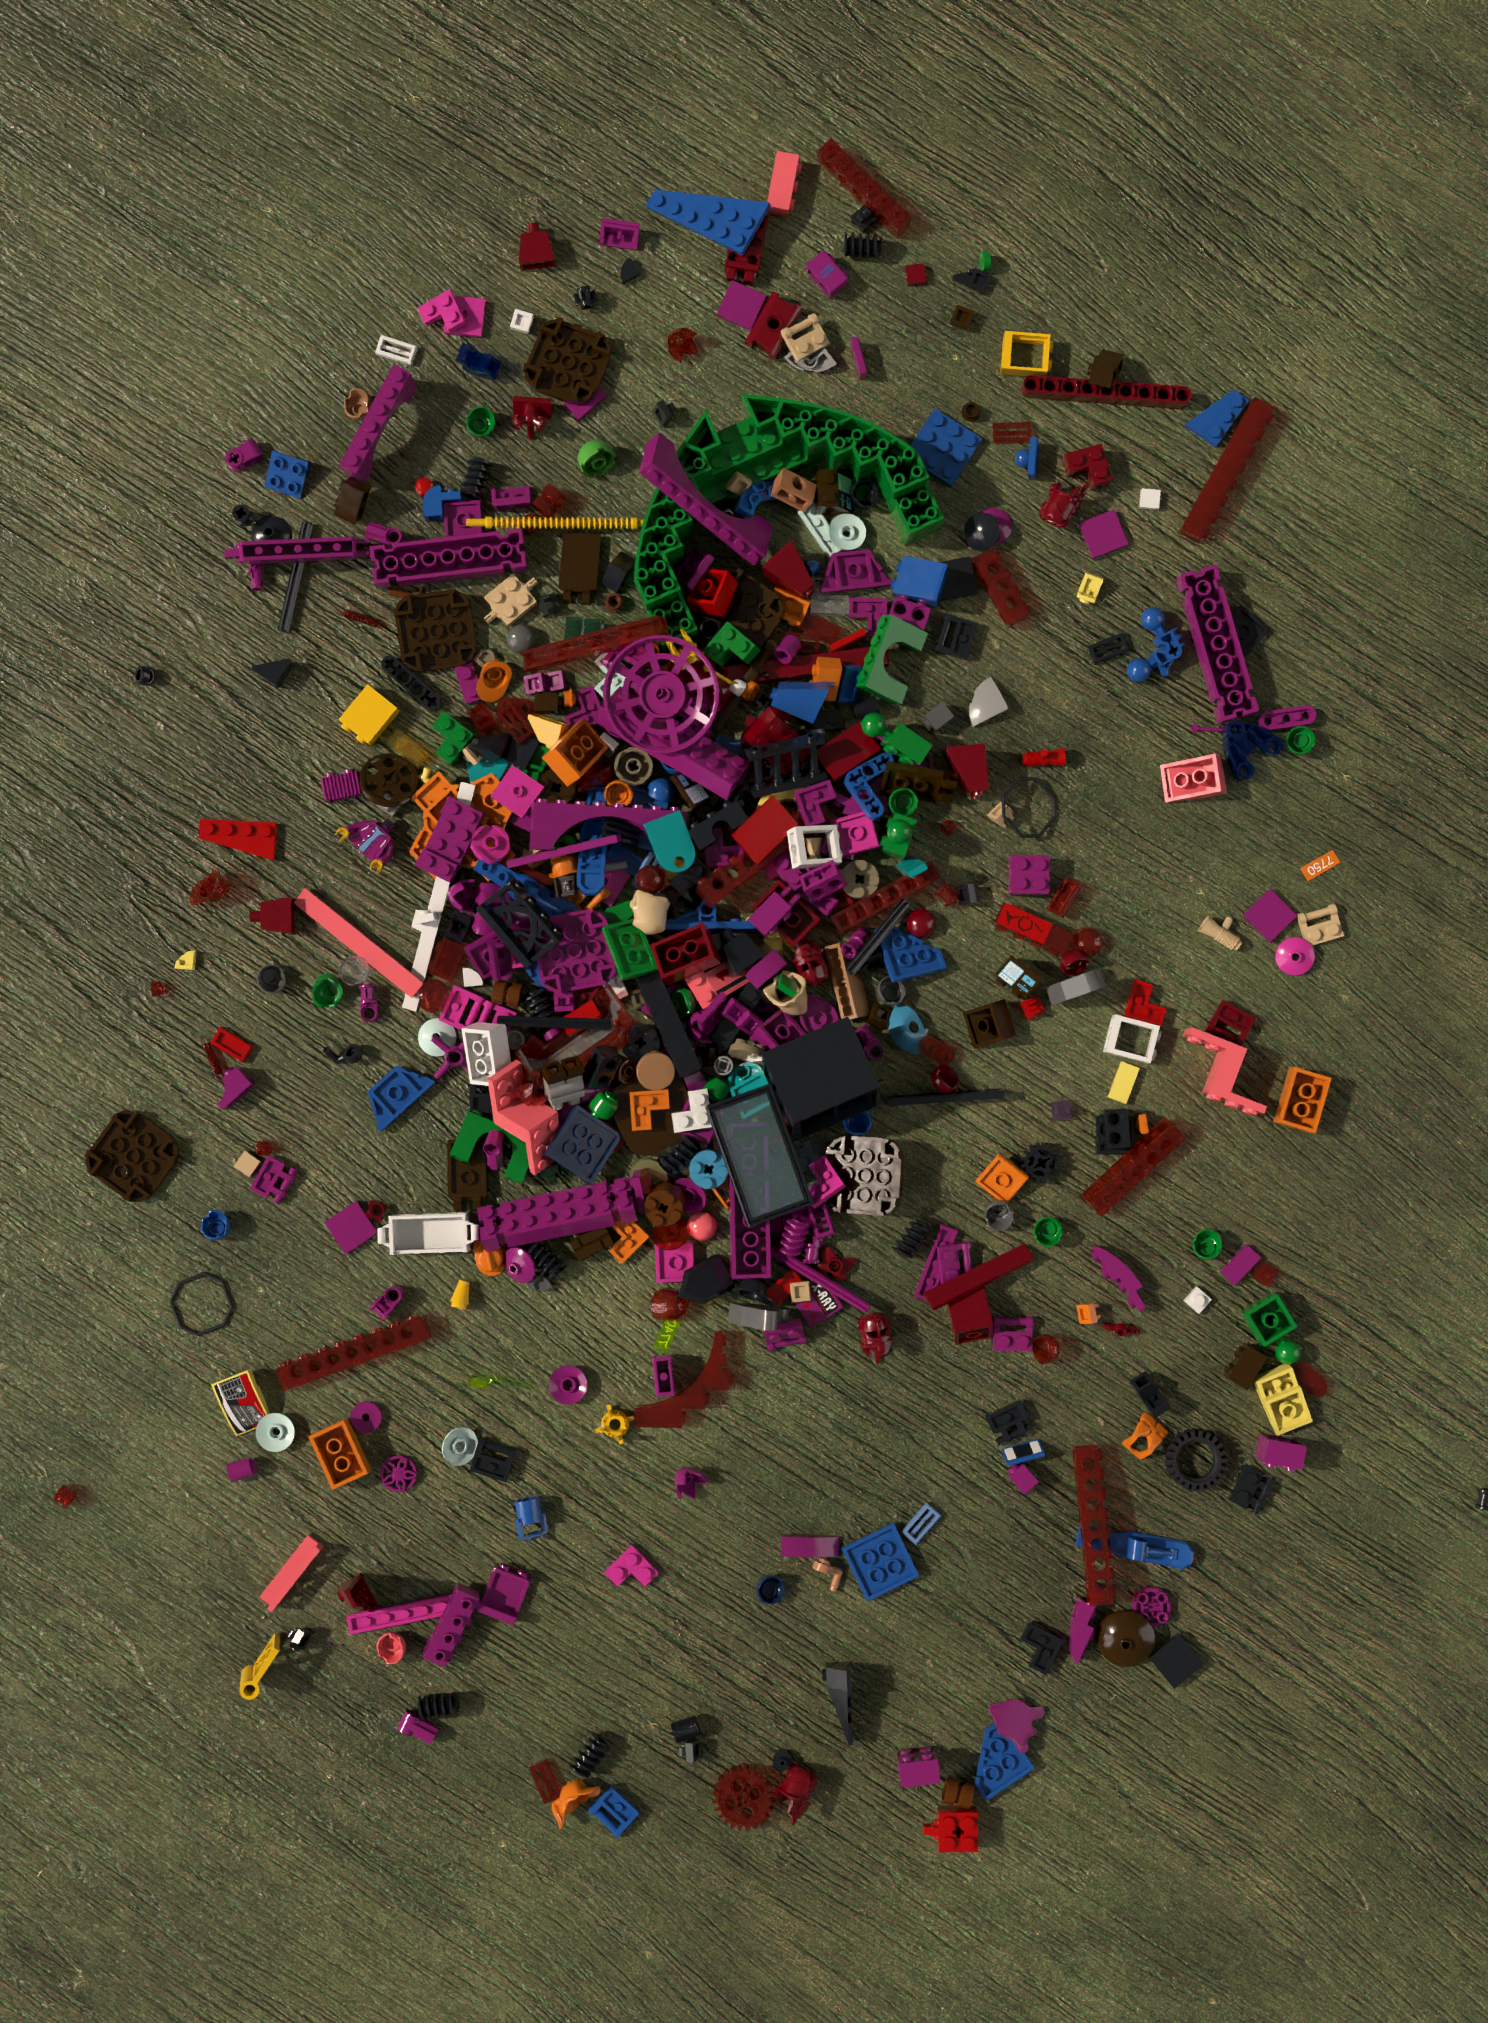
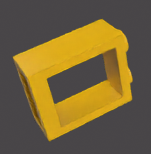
[1000,331,1053,377]

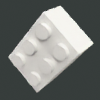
[462,1022,511,1086]

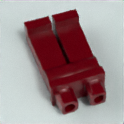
[724,215,769,286]

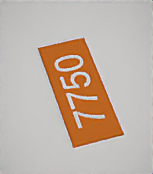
[1300,850,1341,881]

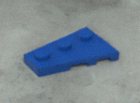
[1185,389,1249,447]

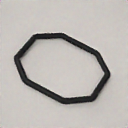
[1001,777,1057,838]
[170,1272,233,1336]

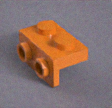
[774,586,811,626]

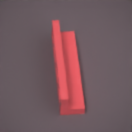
[260,1534,324,1612]

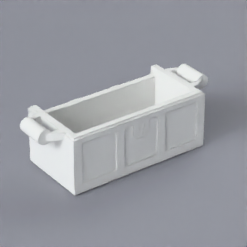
[377,1212,479,1255]

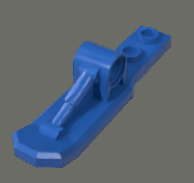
[577,786,608,896]
[473,859,578,916]
[663,900,760,935]
[1075,1525,1194,1570]

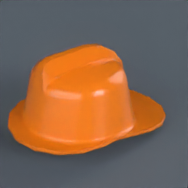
[476,658,512,702]
[549,853,578,878]
[473,1233,505,1276]

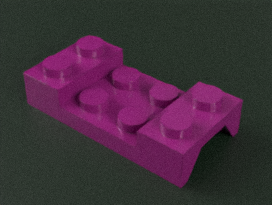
[415,796,485,883]

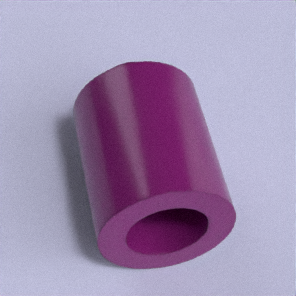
[774,635,801,664]
[226,1457,258,1482]

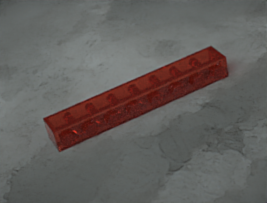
[1178,396,1275,544]

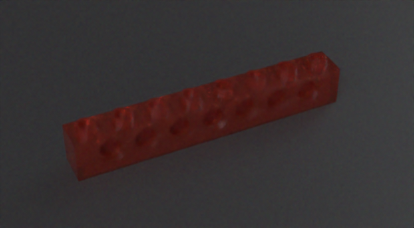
[696,803,832,909]
[275,1314,432,1391]
[1072,1444,1116,1606]

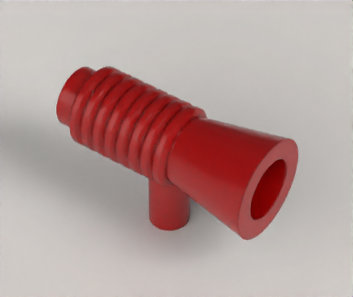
[1022,747,1066,767]

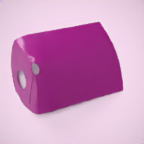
[470,883,531,936]

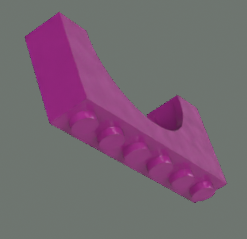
[339,364,417,483]

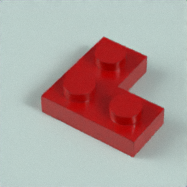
[1123,979,1166,1027]

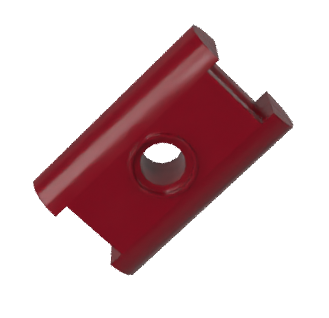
[745,292,803,360]

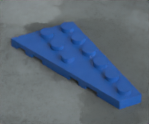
[646,189,771,256]

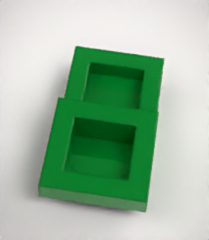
[523,744,549,782]

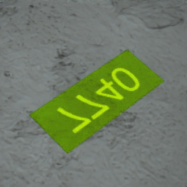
[653,1312,682,1353]

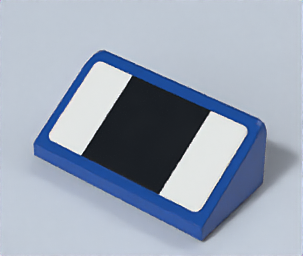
[1002,1439,1045,1466]

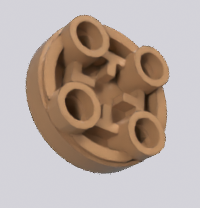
[636,1050,675,1090]

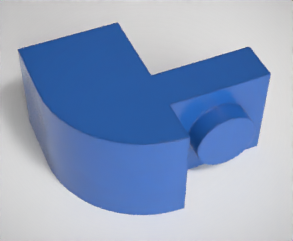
[423,485,463,521]

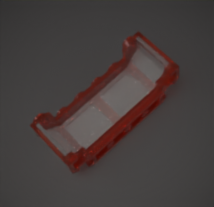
[514,984,635,1089]

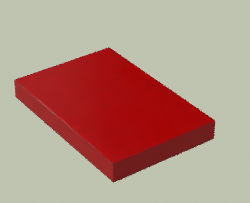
[731,796,798,864]

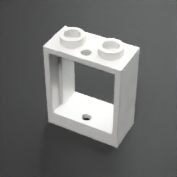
[787,825,842,869]
[1103,1014,1161,1064]

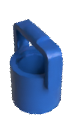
[514,1496,548,1541]

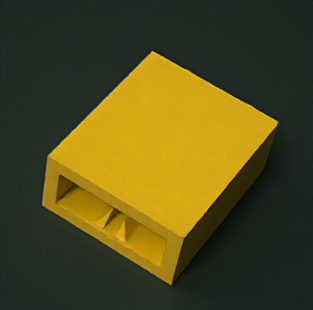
[338,684,400,746]

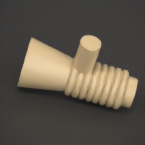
[804,838,823,859]
[1198,916,1242,951]

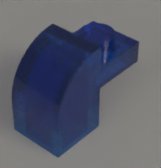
[456,343,502,380]

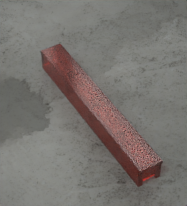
[520,615,669,673]

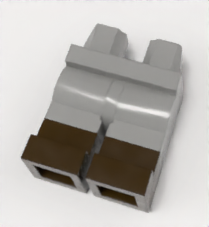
[542,1055,585,1111]

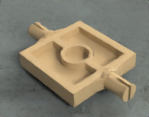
[484,574,539,627]

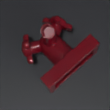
[513,396,552,440]

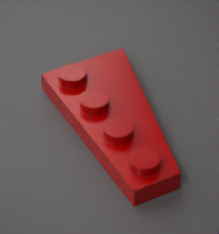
[198,819,277,861]

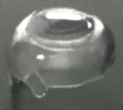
[338,955,370,986]

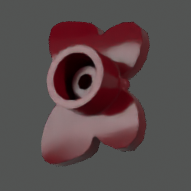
[817,1244,857,1282]

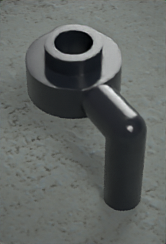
[323,1044,363,1064]

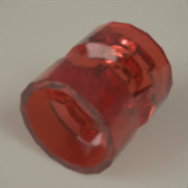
[531,483,567,519]

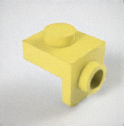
[1077,572,1104,604]

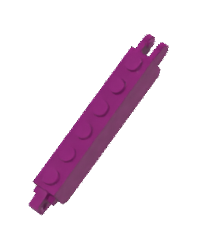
[224,537,371,565]

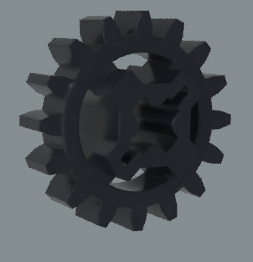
[1020,1142,1062,1184]

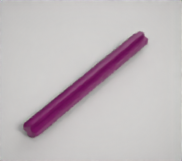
[770,1245,870,1313]

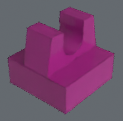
[554,992,575,1013]

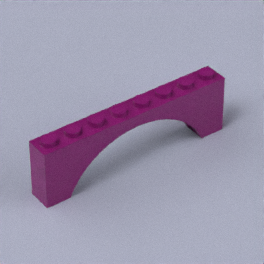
[639,432,772,566]
[529,799,687,859]

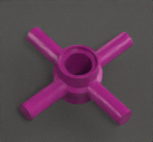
[430,1035,468,1080]

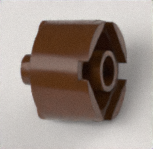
[644,1181,686,1226]

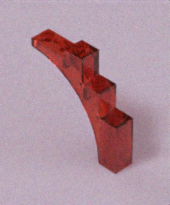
[635,1330,733,1428]

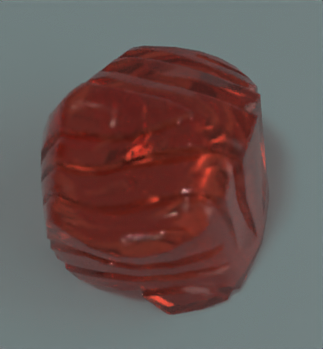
[419,979,449,1013]

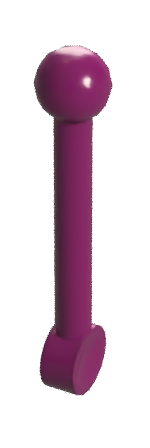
[1191,724,1231,734]

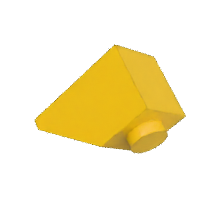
[528,714,570,749]

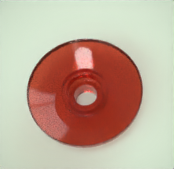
[652,1217,690,1250]

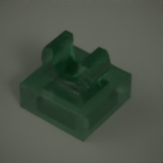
[539,1161,559,1184]

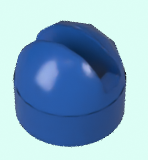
[804,560,820,577]

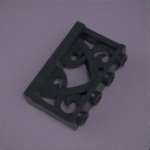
[475,877,564,968]

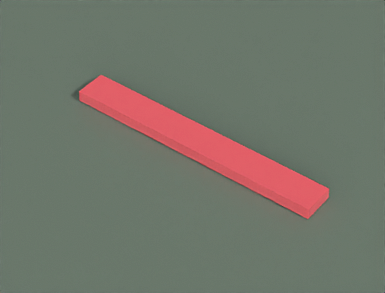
[294,888,425,998]

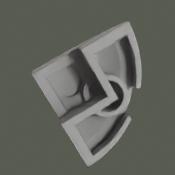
[784,347,837,372]
[969,677,1008,727]

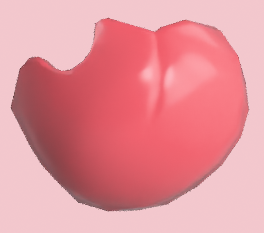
[687,1212,718,1241]
[376,1632,406,1664]

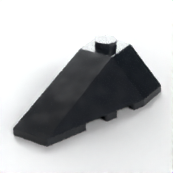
[705,982,778,1057]
[822,1662,853,1745]

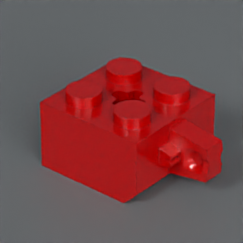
[681,569,738,616]
[923,1805,978,1852]

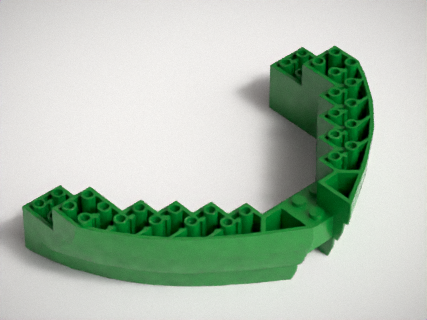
[634,394,944,653]

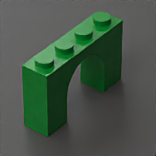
[856,615,928,704]
[450,1110,529,1185]

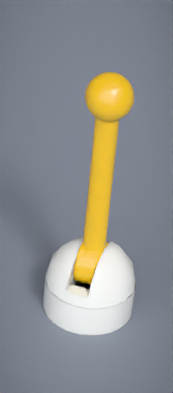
[703,665,746,696]

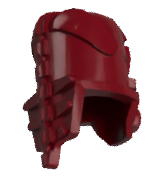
[1039,481,1090,528]
[792,938,830,986]
[858,1312,894,1364]
[774,1763,818,1825]

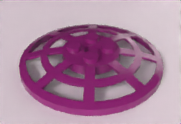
[603,635,720,753]

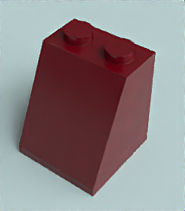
[943,744,989,799]
[947,1286,993,1345]

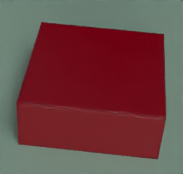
[905,263,926,286]

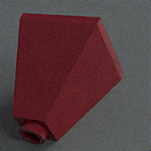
[762,540,815,599]

